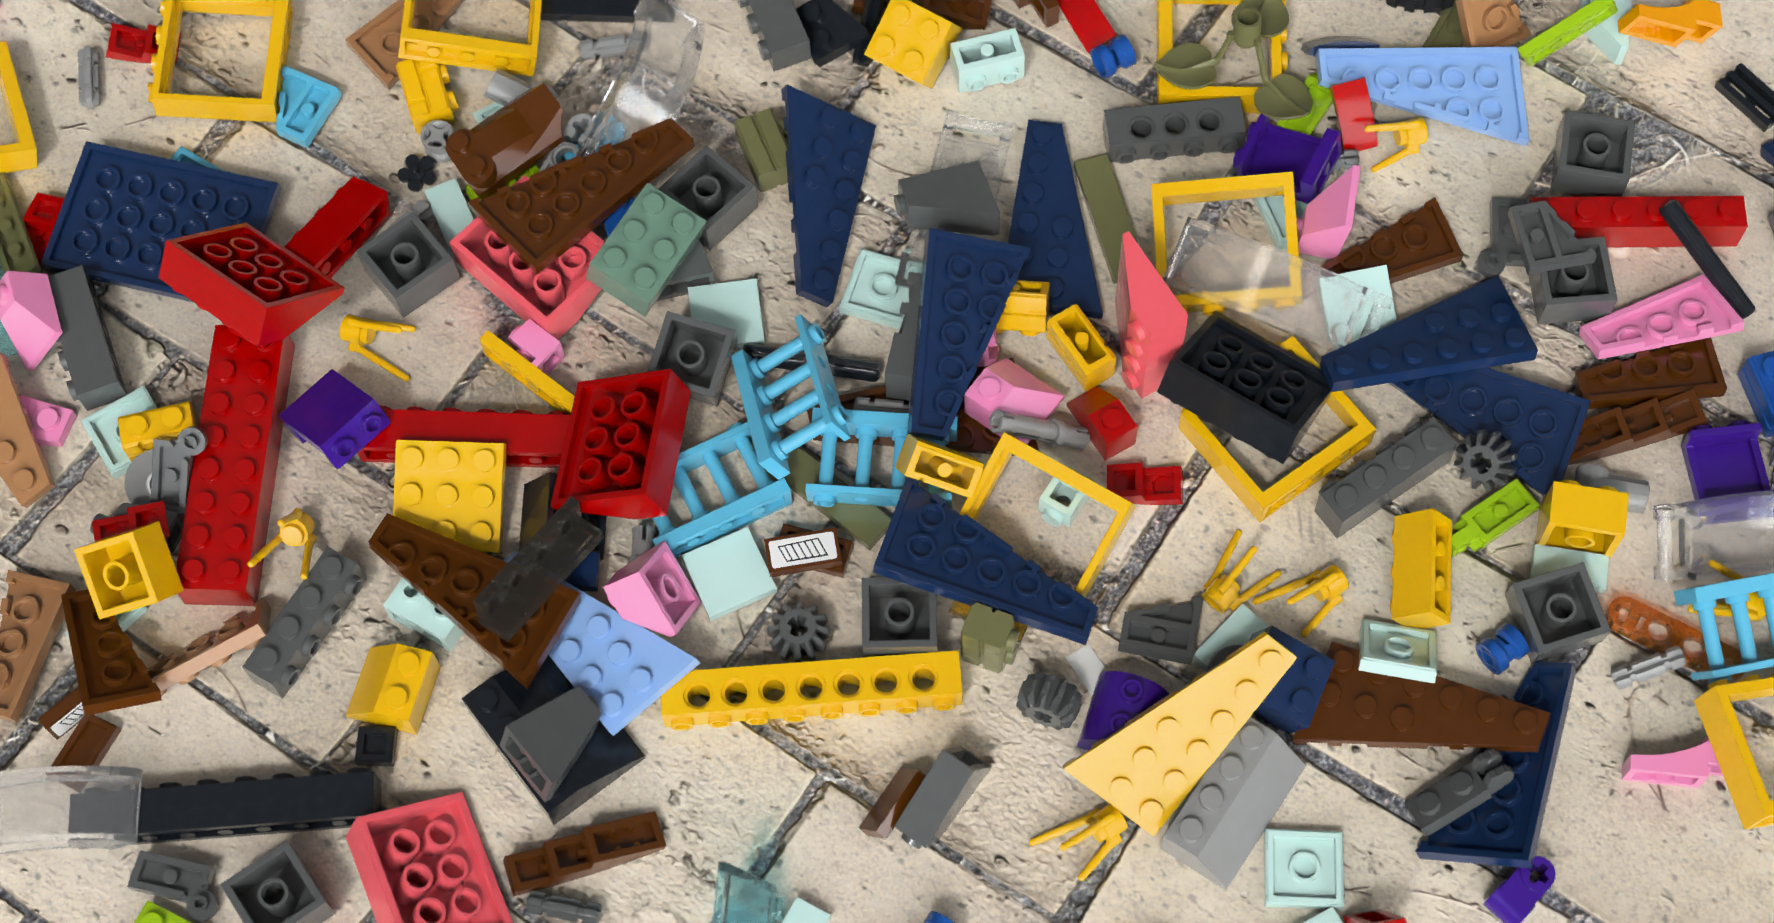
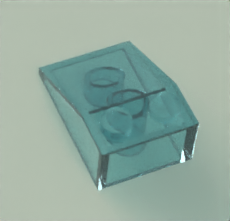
[713,862,785,923]

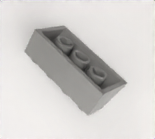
[1161,717,1306,890]

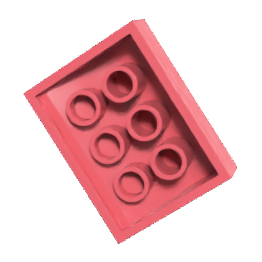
[449,175,605,340]
[1115,231,1188,399]
[346,792,513,923]

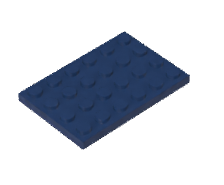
[40,141,281,302]

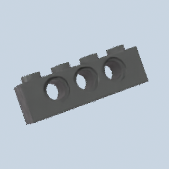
[1103,96,1246,164]

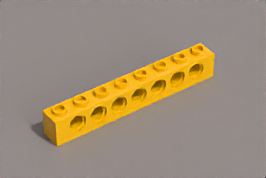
[661,650,962,731]

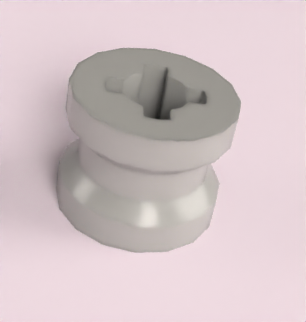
[421,120,454,163]

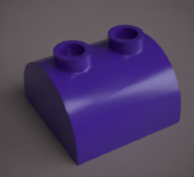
[1077,671,1169,750]

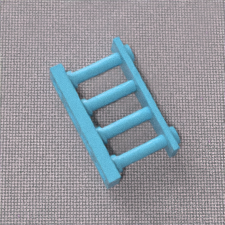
[731,314,851,480]
[805,407,958,508]
[652,422,793,558]
[1674,572,1774,684]

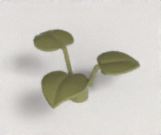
[1155,0,1312,120]

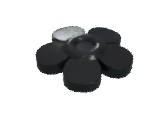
[398,154,436,192]

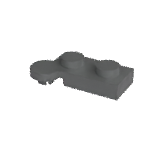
[1476,197,1527,277]
[150,426,208,513]
[127,850,219,922]

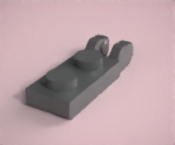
[1404,748,1515,836]

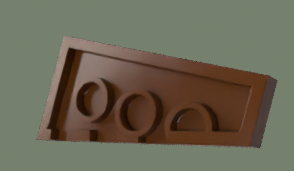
[1318,197,1463,284]
[1574,337,1727,409]
[61,589,162,716]

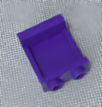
[1233,114,1341,204]
[278,369,390,469]
[1681,421,1774,524]

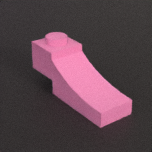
[1622,735,1747,788]

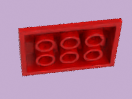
[158,222,345,346]
[550,369,691,520]

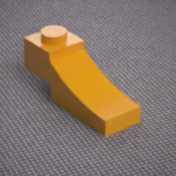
[1618,0,1723,47]

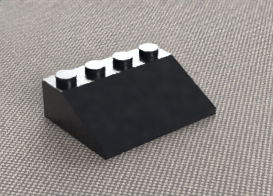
[1157,311,1332,464]
[461,655,646,825]

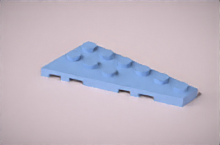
[1315,47,1530,146]
[503,551,700,736]

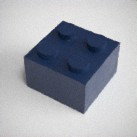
[1249,626,1335,734]

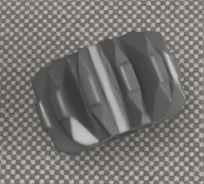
[1454,428,1518,491]
[767,599,831,662]
[1016,672,1082,730]

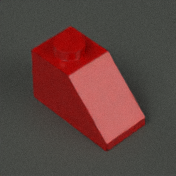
[1067,386,1138,461]

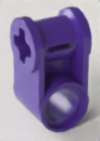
[1483,856,1556,923]

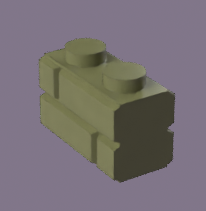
[734,108,788,192]
[961,602,1020,674]

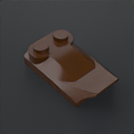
[445,82,565,200]

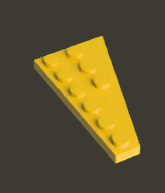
[1062,632,1297,836]

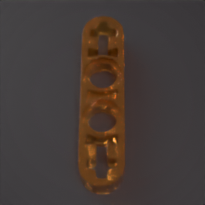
[1605,596,1745,683]

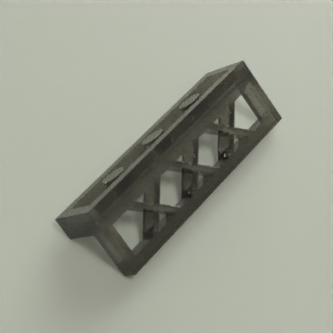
[473,497,603,642]

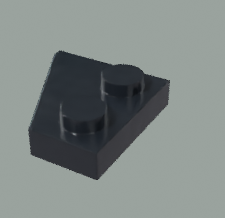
[796,0,873,67]

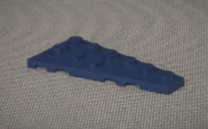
[781,85,876,307]
[1008,120,1103,319]
[907,228,1031,441]
[1320,276,1538,392]
[1389,367,1591,497]
[873,476,1098,645]
[1416,661,1576,869]

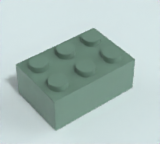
[586,183,706,317]

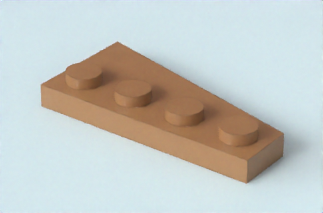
[345,0,464,90]
[1455,0,1531,47]
[0,352,56,508]
[0,570,76,723]
[147,597,272,696]

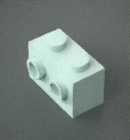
[950,28,1025,93]
[383,577,464,652]

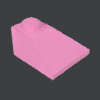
[1297,165,1361,260]
[0,271,62,371]
[964,358,1064,444]
[603,541,701,637]

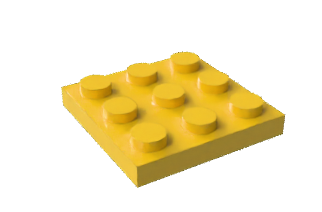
[393,440,506,552]

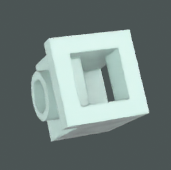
[1038,477,1090,528]

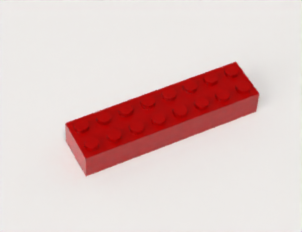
[176,325,295,606]

